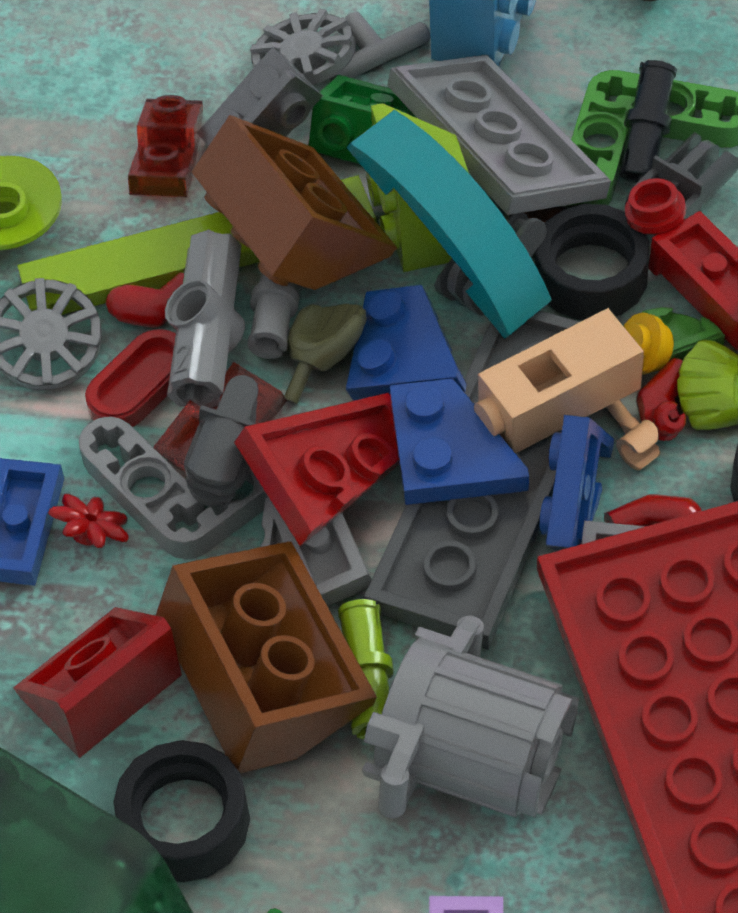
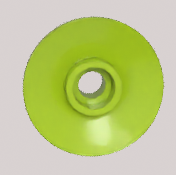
[0,156,62,250]

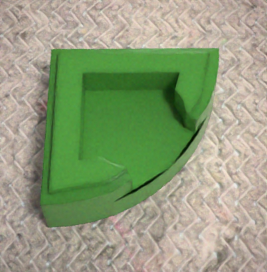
[642,307,725,362]

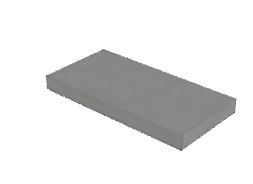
[387,55,611,215]

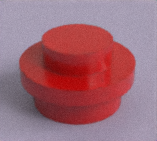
[625,178,686,234]

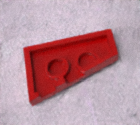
[234,393,399,546]

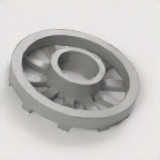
[250,9,356,85]
[0,278,102,390]

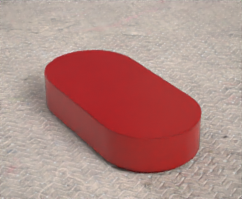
[85,329,176,427]

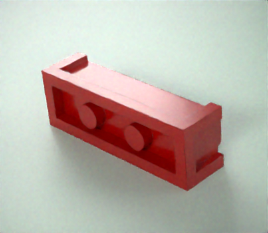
[649,211,738,351]

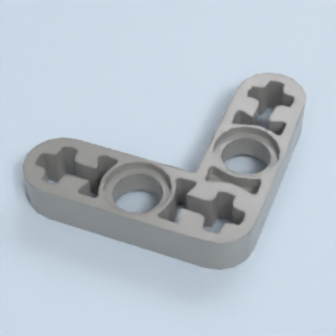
[79,417,268,559]

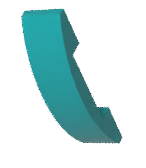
[347,110,552,339]

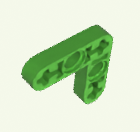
[566,70,738,208]

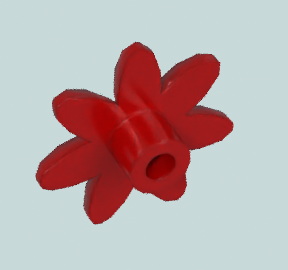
[48,494,129,548]

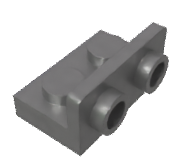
[197,47,323,146]

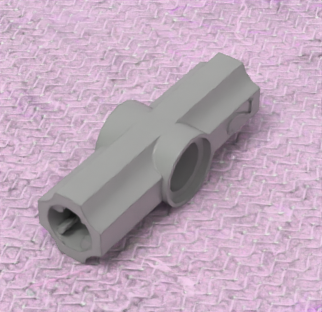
[165,229,245,410]

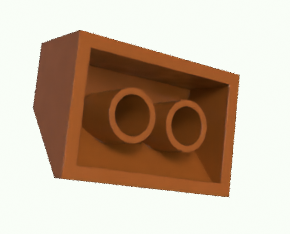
[192,115,397,290]
[156,541,377,774]

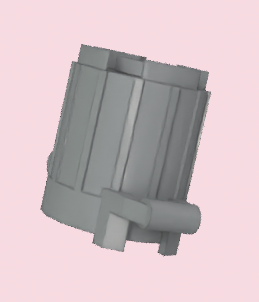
[362,616,579,818]

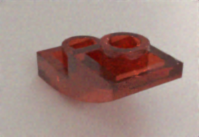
[128,95,203,197]

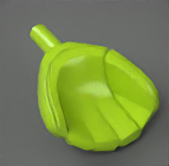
[677,339,738,430]

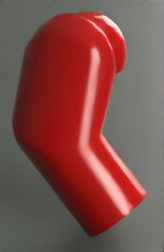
[106,272,184,328]
[636,358,686,441]
[604,494,702,526]

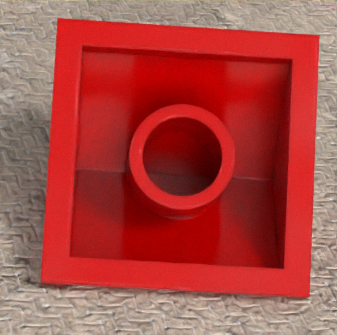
[13,607,182,758]

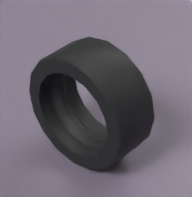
[535,204,650,320]
[113,740,250,883]

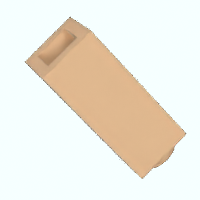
[474,308,644,454]

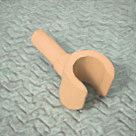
[606,400,660,470]

